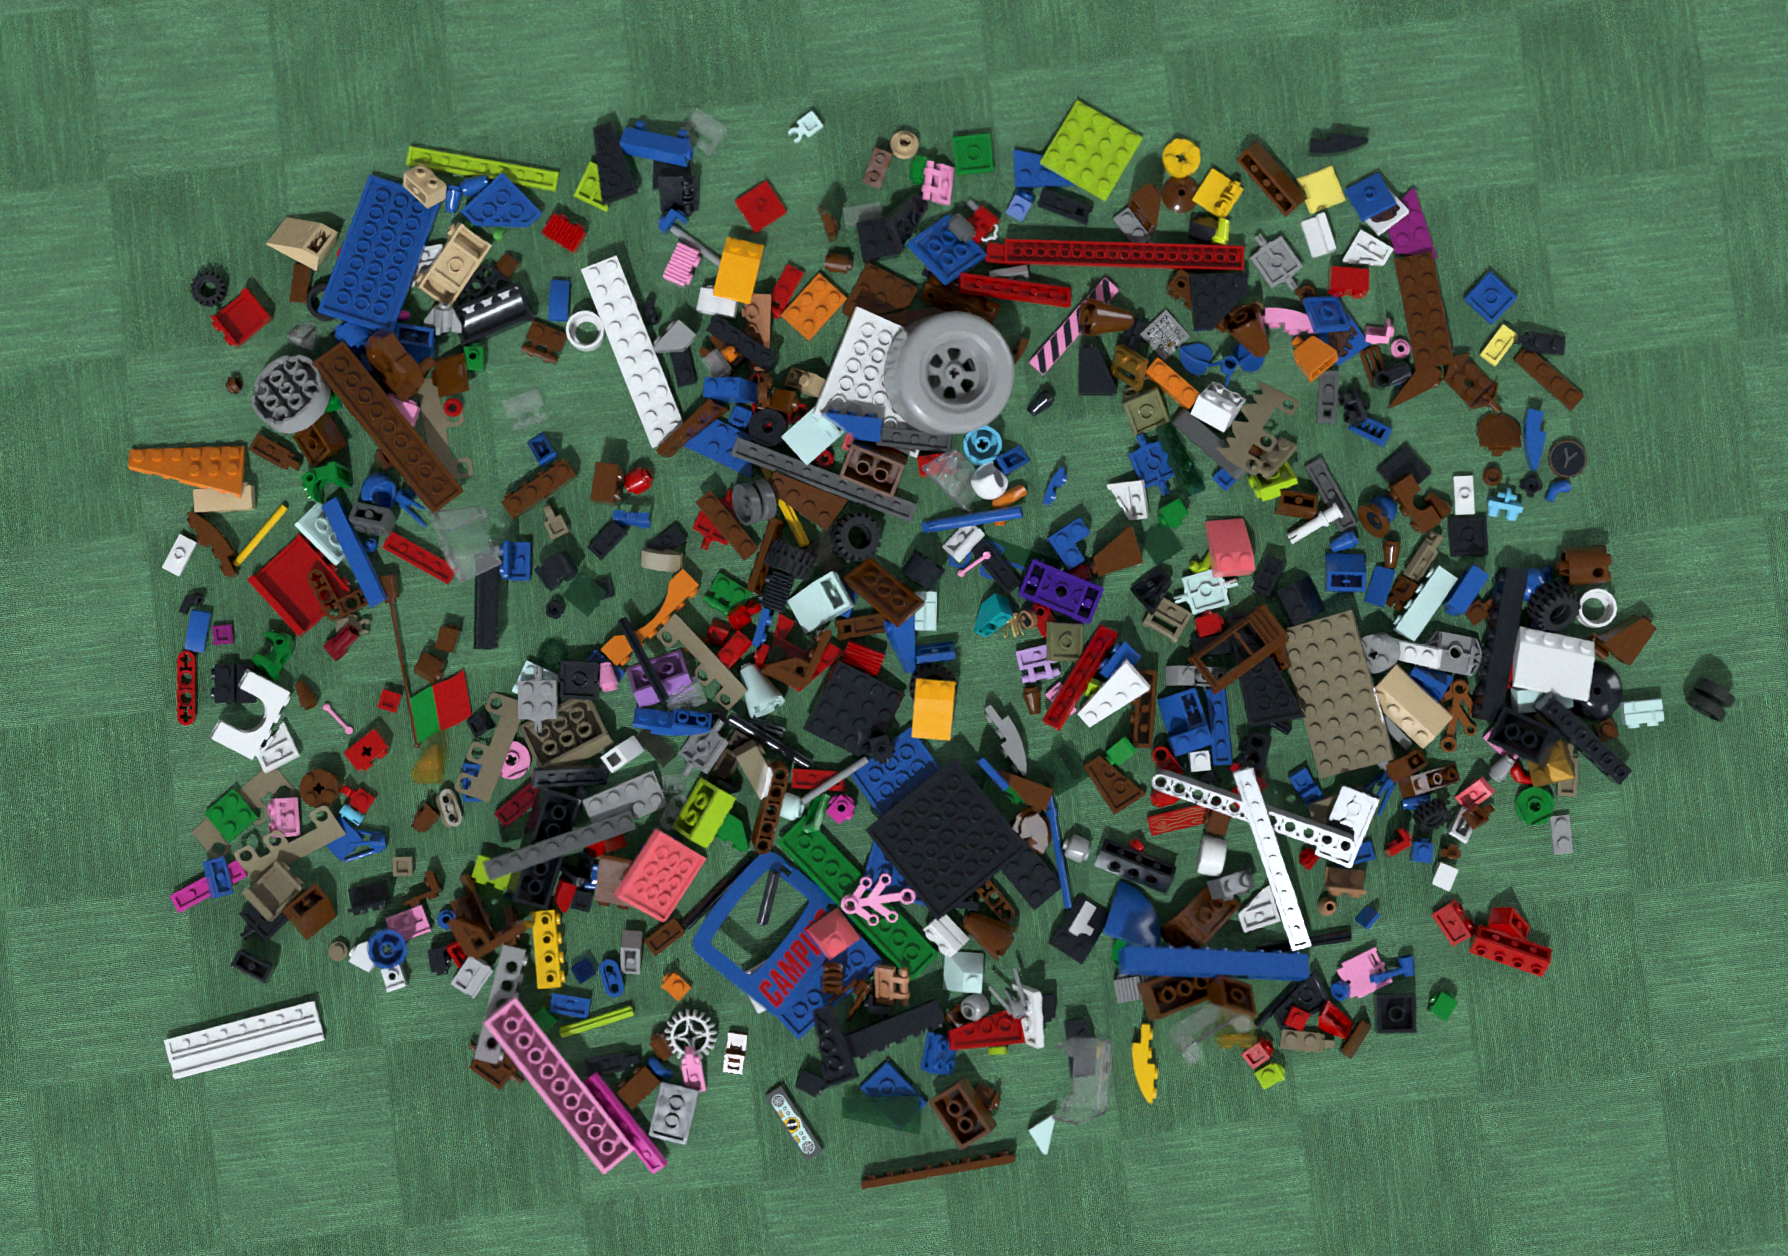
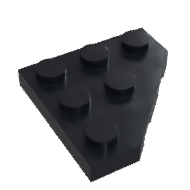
[1189,273,1248,331]

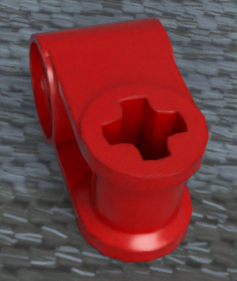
[1151,746,1184,780]

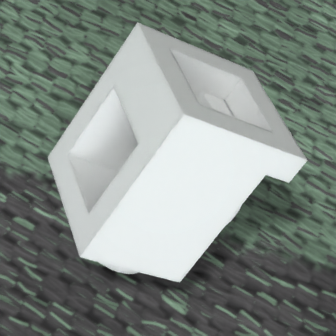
[381,963,408,992]

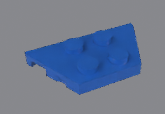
[685,420,752,478]

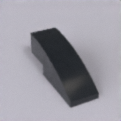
[1307,133,1369,157]

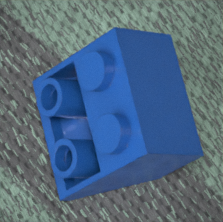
[394,323,437,364]
[1324,553,1366,593]
[1098,642,1141,680]
[1157,688,1207,737]

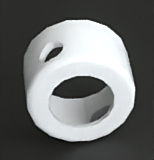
[566,311,606,351]
[1576,589,1617,628]
[1196,836,1227,877]

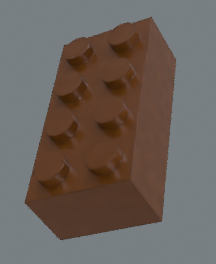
[1136,976,1215,1020]

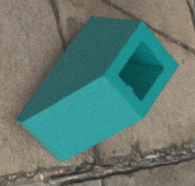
[973,594,1014,638]

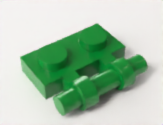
[703,573,752,617]

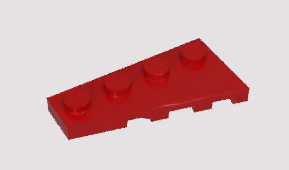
[948,1010,1026,1050]

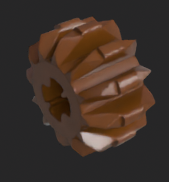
[822,962,843,995]

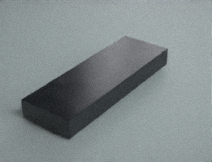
[971,539,1022,595]

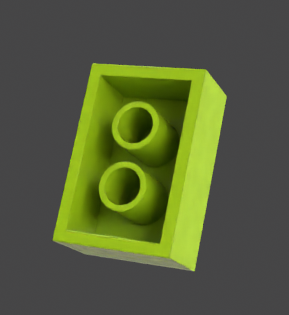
[672,778,736,848]

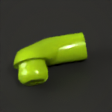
[1189,552,1211,574]

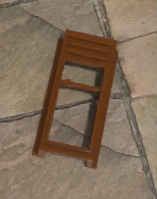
[1187,604,1289,696]

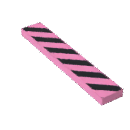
[1029,278,1119,375]

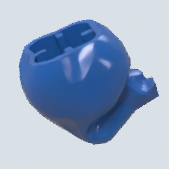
[1523,566,1554,602]

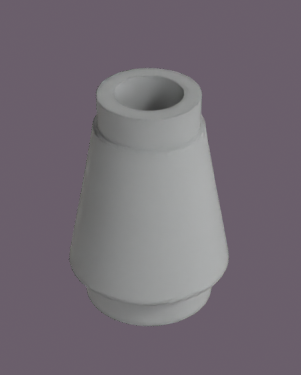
[1488,753,1516,782]

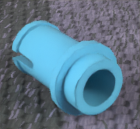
[339,803,365,826]

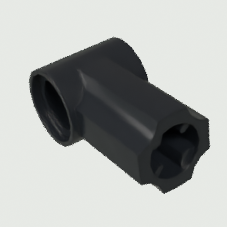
[1371,361,1412,390]

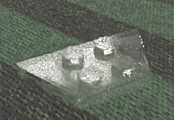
[922,449,976,514]

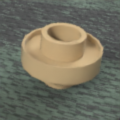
[890,131,919,159]

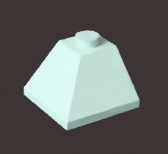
[943,952,984,993]

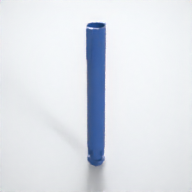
[922,506,1023,533]

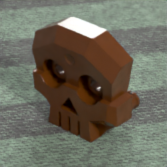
[365,329,436,403]

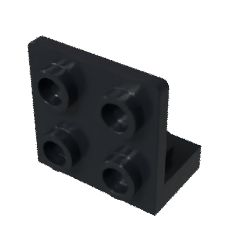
[347,881,391,916]

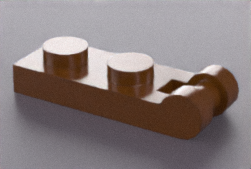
[835,613,886,641]

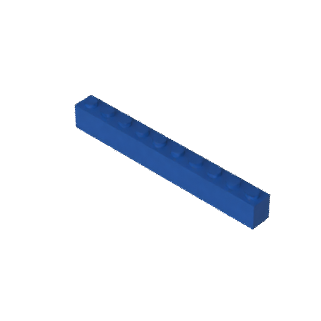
[1118,944,1309,981]

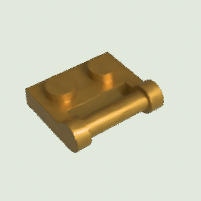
[1109,344,1148,392]

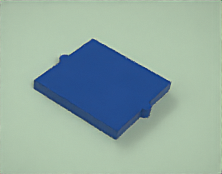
[326,815,364,861]

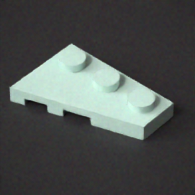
[295,502,345,566]

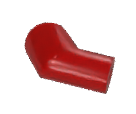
[1510,762,1533,785]

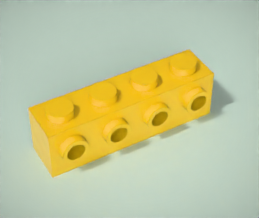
[531,909,566,989]

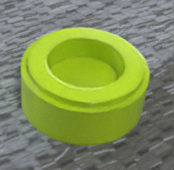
[988,1046,1007,1055]

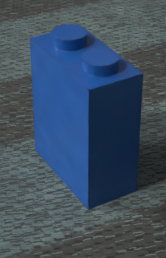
[703,377,758,403]
[1167,725,1214,757]

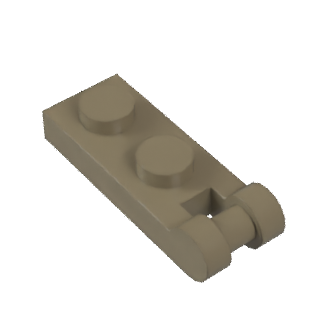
[1251,437,1297,480]

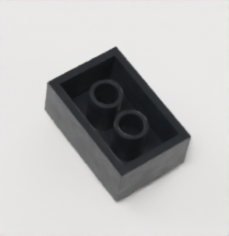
[1487,706,1561,768]

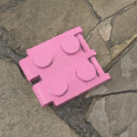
[1337,947,1393,998]

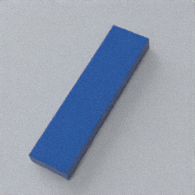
[1205,689,1232,766]

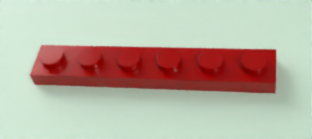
[958,273,1071,308]
[1042,625,1118,731]

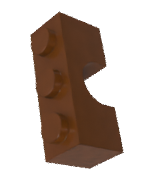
[1387,473,1442,534]

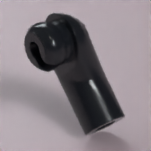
[179,593,204,615]
[715,777,742,794]

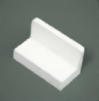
[1301,212,1336,258]

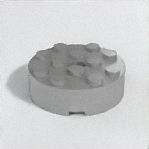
[251,355,331,433]

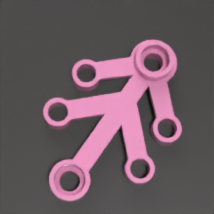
[841,873,916,926]

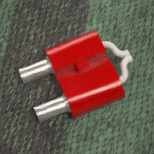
[956,200,1000,244]

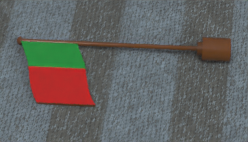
[378,575,472,748]

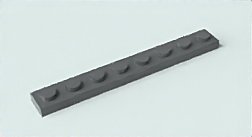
[483,810,636,881]

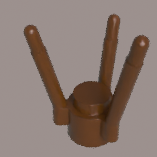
[828,978,872,1022]

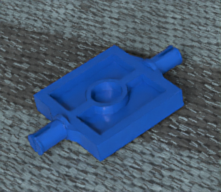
[1127,433,1179,496]

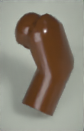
[1587,632,1609,661]

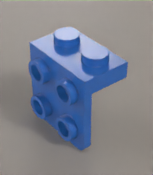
[500,540,531,581]

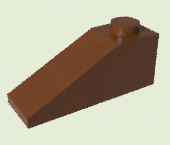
[1388,367,1443,409]
[998,769,1054,813]

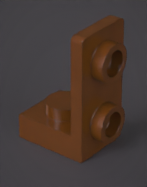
[403,869,443,908]

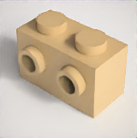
[403,163,446,209]

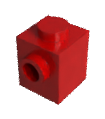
[1194,611,1224,638]

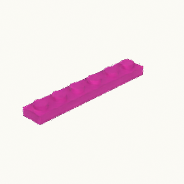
[582,1072,668,1174]

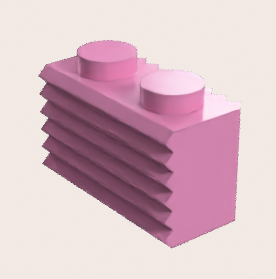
[663,242,702,288]

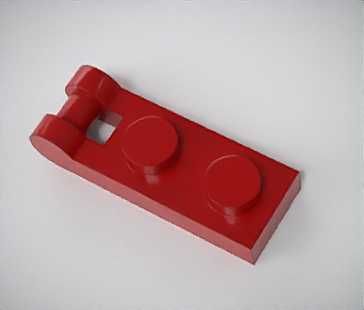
[771,264,804,320]
[792,769,846,791]

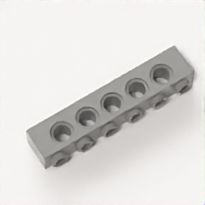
[474,945,529,1064]

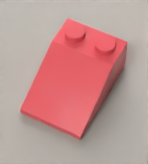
[1205,518,1255,578]

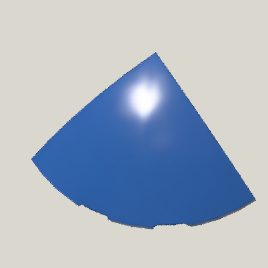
[1103,881,1161,948]

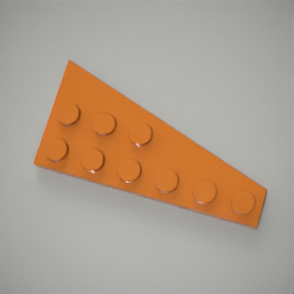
[128,446,246,498]

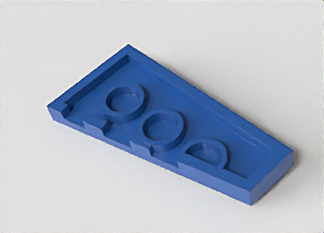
[1013,150,1077,189]

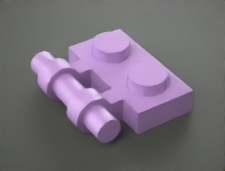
[1015,645,1060,684]

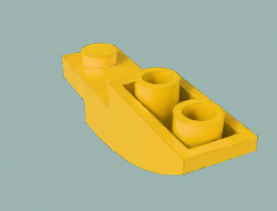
[1132,1023,1158,1103]

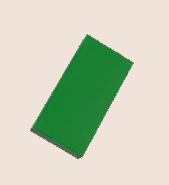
[802,794,830,833]

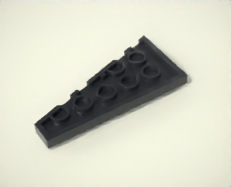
[1226,612,1306,728]

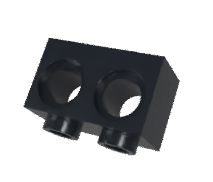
[1237,730,1272,778]

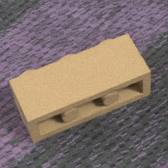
[193,482,256,514]

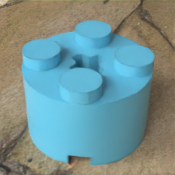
[963,426,1002,466]

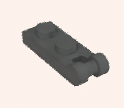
[1316,371,1339,425]

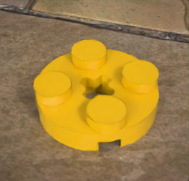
[1162,139,1201,178]

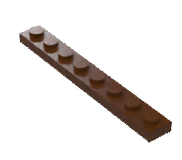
[861,1150,1015,1189]

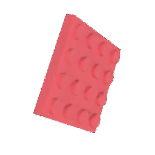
[613,829,706,923]

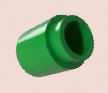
[909,156,928,185]

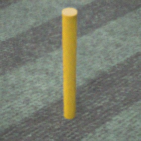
[232,504,288,567]

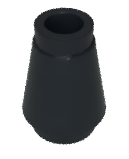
[1027,389,1055,417]

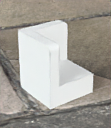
[1432,862,1458,891]

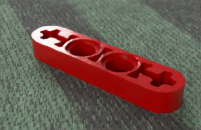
[177,651,197,726]

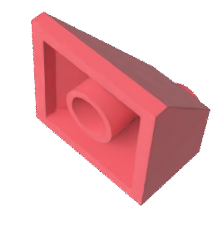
[807,907,860,961]

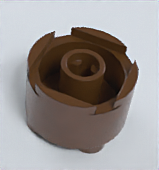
[299,769,342,808]

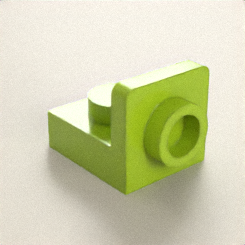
[1254,1061,1286,1090]

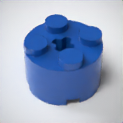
[334,322,376,356]
[367,927,407,969]

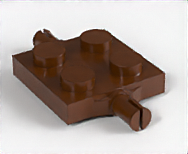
[467,1037,525,1090]

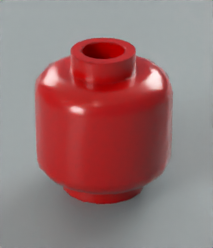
[624,466,653,495]

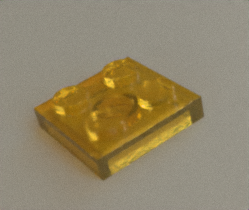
[1214,1034,1257,1049]

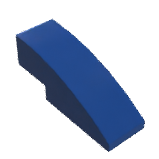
[1522,408,1547,471]

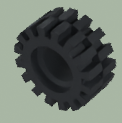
[190,271,228,307]
[1412,798,1451,832]

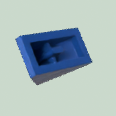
[527,433,559,467]
[995,446,1030,476]

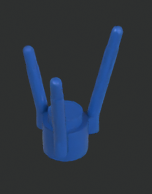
[395,488,427,528]
[1363,771,1395,816]
[344,829,386,862]

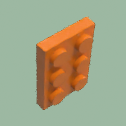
[781,274,847,341]

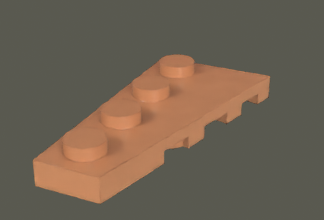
[741,294,771,371]

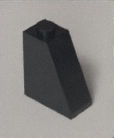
[1078,344,1117,396]

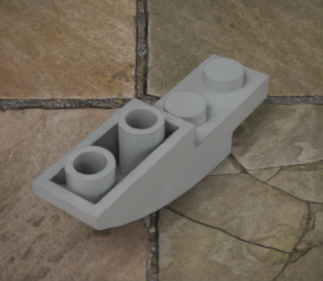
[983,705,1027,776]

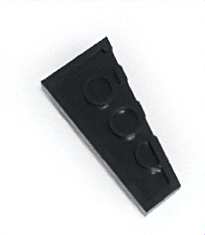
[593,121,638,207]
[812,1003,860,1089]

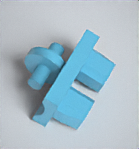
[1486,488,1523,521]

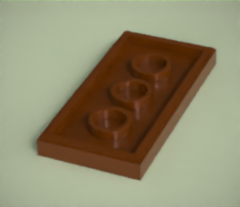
[842,557,925,628]

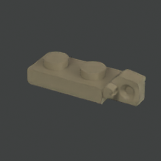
[1403,531,1443,584]
[1556,743,1579,797]
[1279,1029,1335,1052]

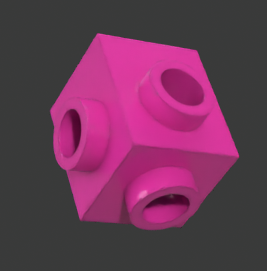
[826,794,855,824]

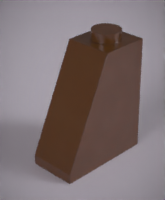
[1595,615,1657,666]

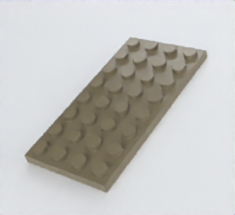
[1284,610,1395,779]

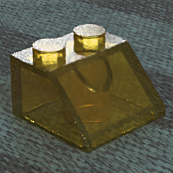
[411,744,443,784]

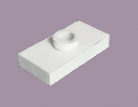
[1453,476,1475,515]
[162,534,198,577]

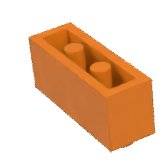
[1145,357,1201,411]

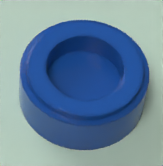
[1331,980,1351,1001]

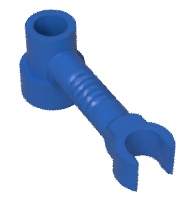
[1369,954,1415,984]

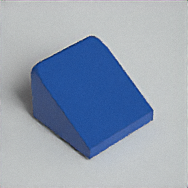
[1355,906,1380,929]

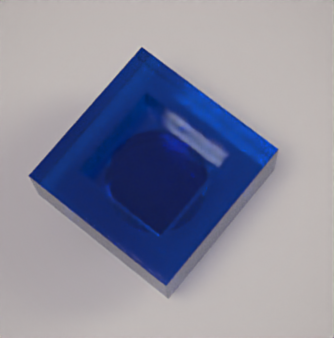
[570,958,597,984]

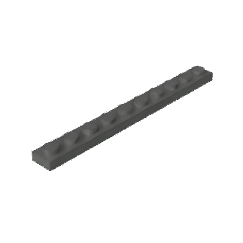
[731,437,917,522]

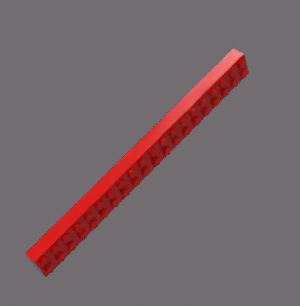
[1004,239,1244,271]

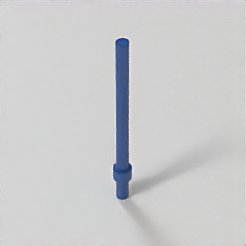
[1046,795,1072,909]

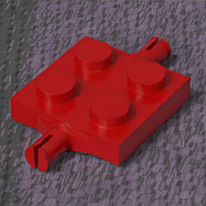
[692,490,740,551]

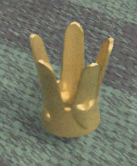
[1004,609,1024,638]

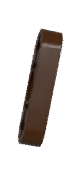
[976,880,1015,923]

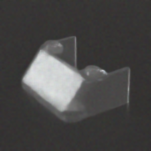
[1052,1037,1113,1126]

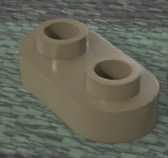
[436,789,462,828]

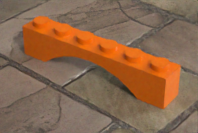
[600,569,700,666]

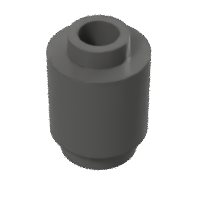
[948,215,976,243]

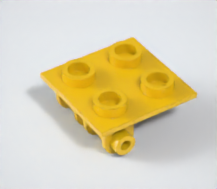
[1192,168,1244,219]

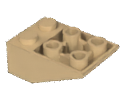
[266,217,338,271]

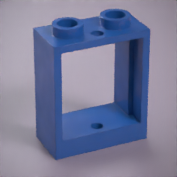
[1442,565,1490,617]

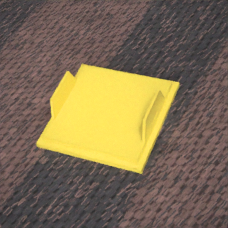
[1296,165,1346,214]

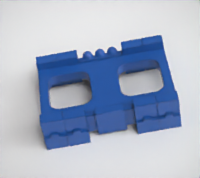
[613,510,651,529]

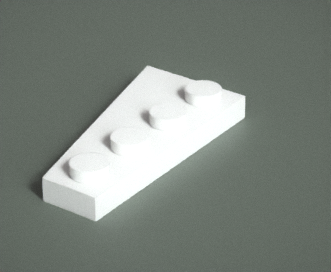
[1078,659,1150,727]

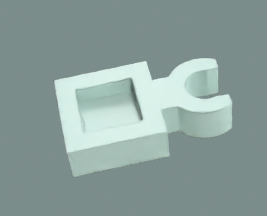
[788,111,823,144]

